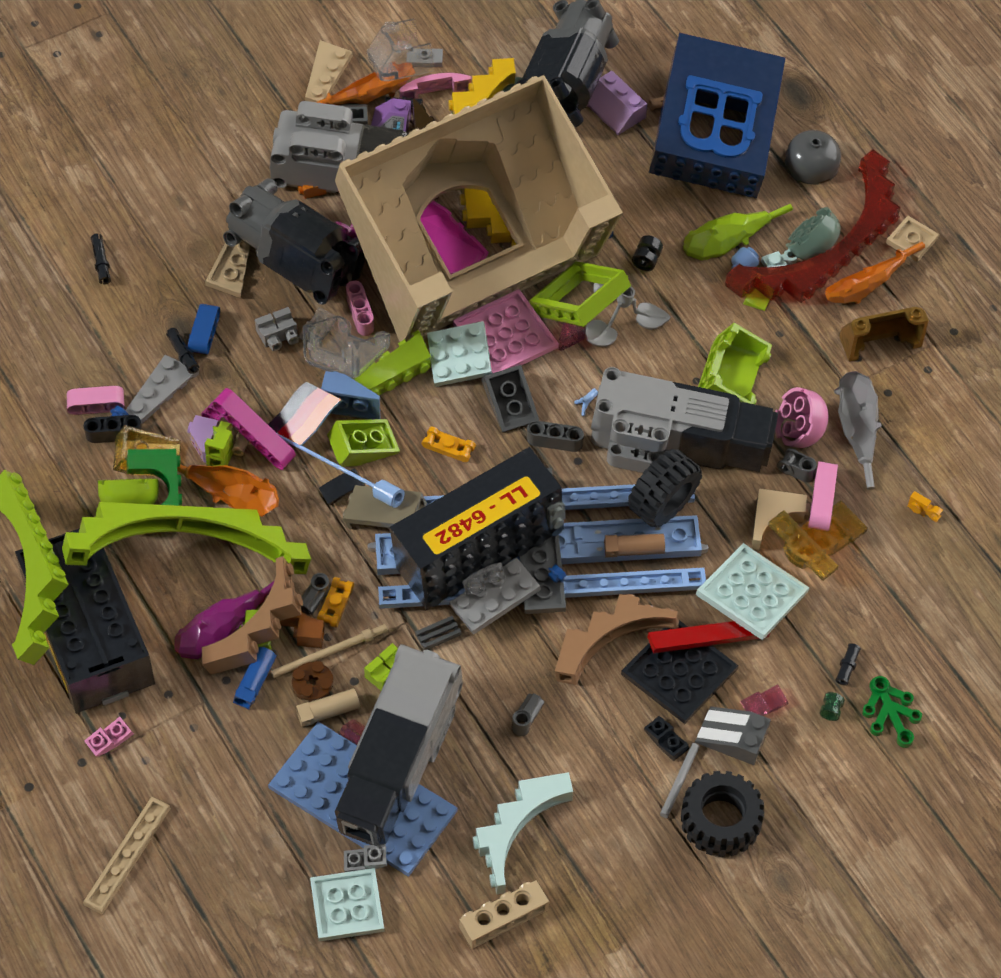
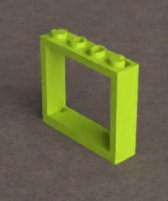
[529,261,631,327]

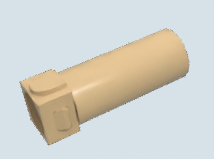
[296,688,360,727]

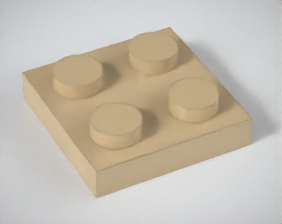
[886,216,939,262]

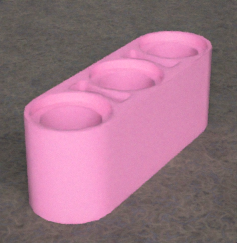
[346,281,374,336]
[67,386,124,415]

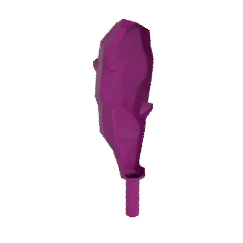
[174,580,275,659]

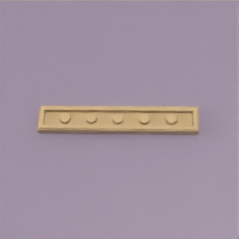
[83,797,171,915]

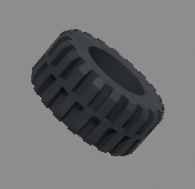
[628,449,702,527]
[681,771,764,857]

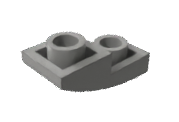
[344,844,387,872]

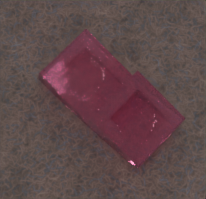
[740,684,789,716]

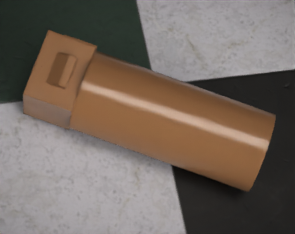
[604,534,665,558]

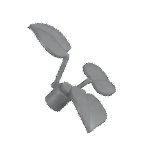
[585,283,671,347]

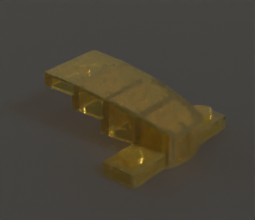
[768,500,868,581]

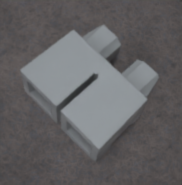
[255,307,298,351]

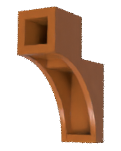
[280,611,325,648]

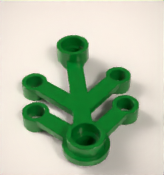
[862,676,922,748]

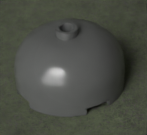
[785,130,841,185]

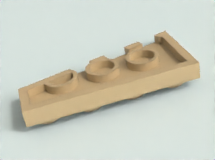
[205,241,250,298]

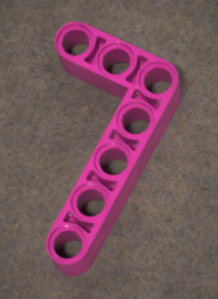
[201,388,296,470]

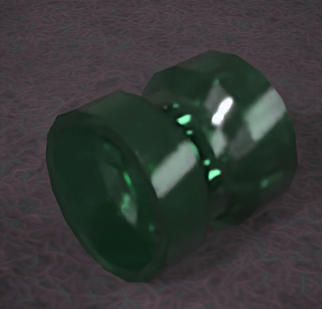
[819,692,845,721]

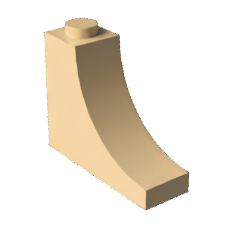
[751,489,810,551]

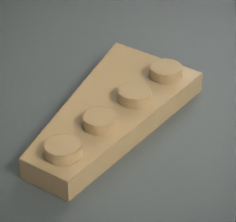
[305,40,353,102]

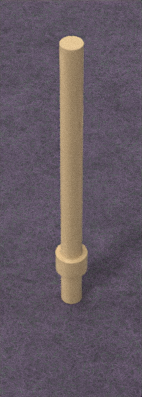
[271,624,388,678]

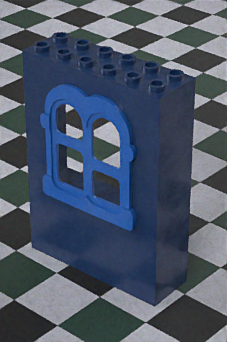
[649,32,786,198]

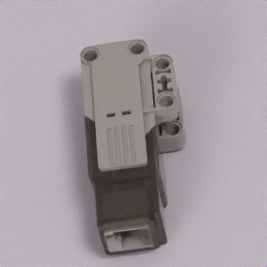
[270,101,439,199]

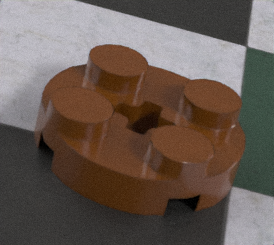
[292,661,334,702]

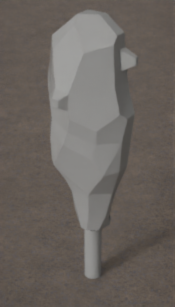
[834,371,882,489]

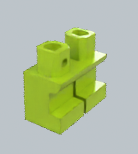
[204,421,234,466]
[364,643,398,691]

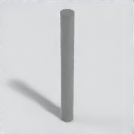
[660,743,700,818]

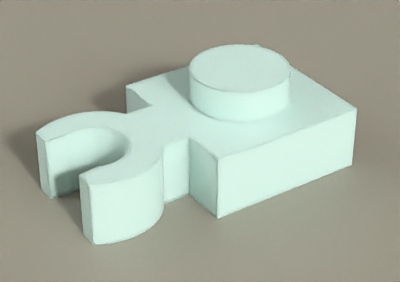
[761,249,797,275]

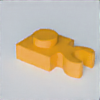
[907,491,943,522]

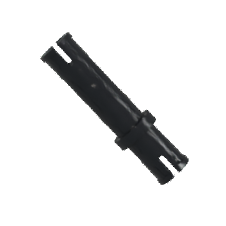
[90,233,111,285]
[166,327,200,374]

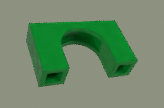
[126,449,182,506]

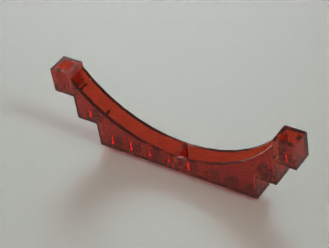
[725,149,901,303]

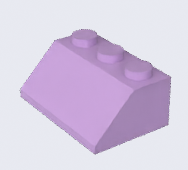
[587,71,647,135]

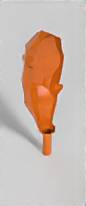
[317,62,415,105]
[825,242,925,304]
[177,464,279,517]

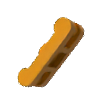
[421,427,476,462]
[317,577,354,628]

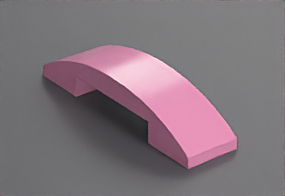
[399,73,471,99]

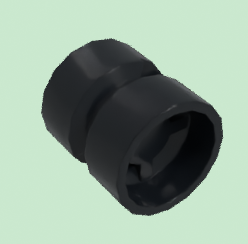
[632,235,663,271]

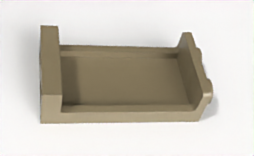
[343,485,427,529]

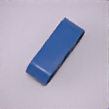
[188,303,220,354]

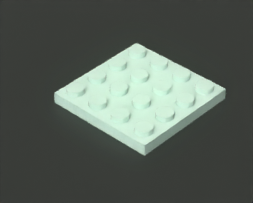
[696,543,809,640]

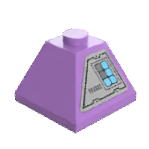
[370,98,411,138]

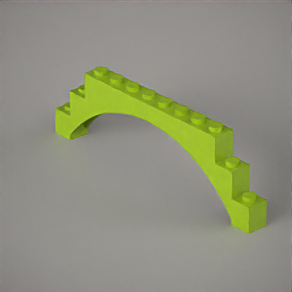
[0,470,69,665]
[62,502,311,574]

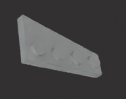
[126,355,199,424]

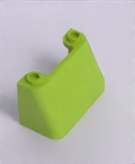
[698,323,772,404]

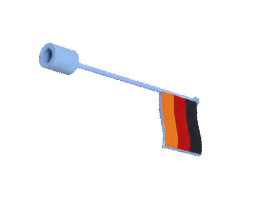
[268,382,405,508]

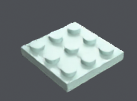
[427,321,492,387]
[310,868,384,941]

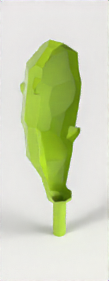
[683,204,793,261]

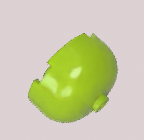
[98,478,159,504]

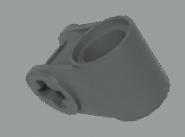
[777,448,817,482]

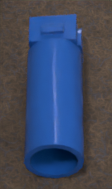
[233,647,276,710]

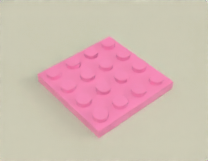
[453,289,559,373]

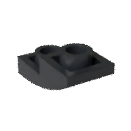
[319,468,365,506]
[644,716,689,761]

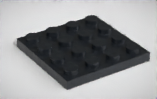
[621,620,739,724]

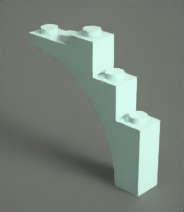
[473,772,573,895]

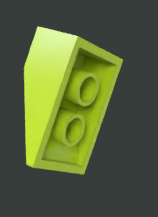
[327,419,400,467]

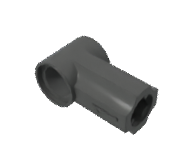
[301,573,330,615]
[511,693,544,736]

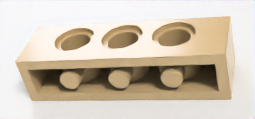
[459,880,549,949]

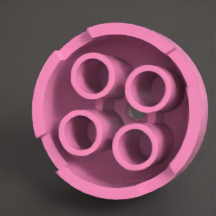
[775,387,828,448]

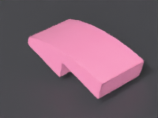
[84,717,134,757]

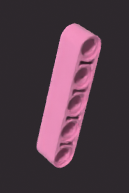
[809,461,838,531]

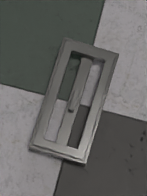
[415,616,461,650]

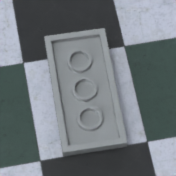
[449,558,541,635]

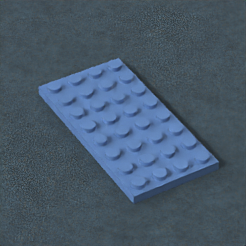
[268,722,458,877]

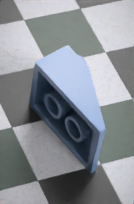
[321,371,381,420]

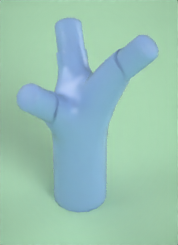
[574,388,598,416]

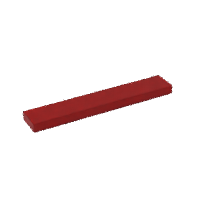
[647,621,770,653]

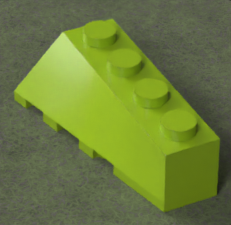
[352,330,431,395]

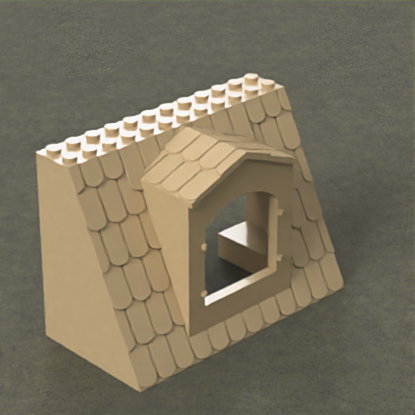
[335,75,623,342]

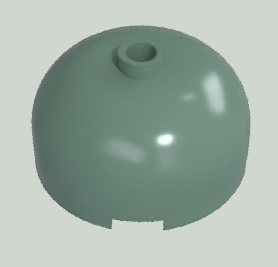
[786,207,841,261]

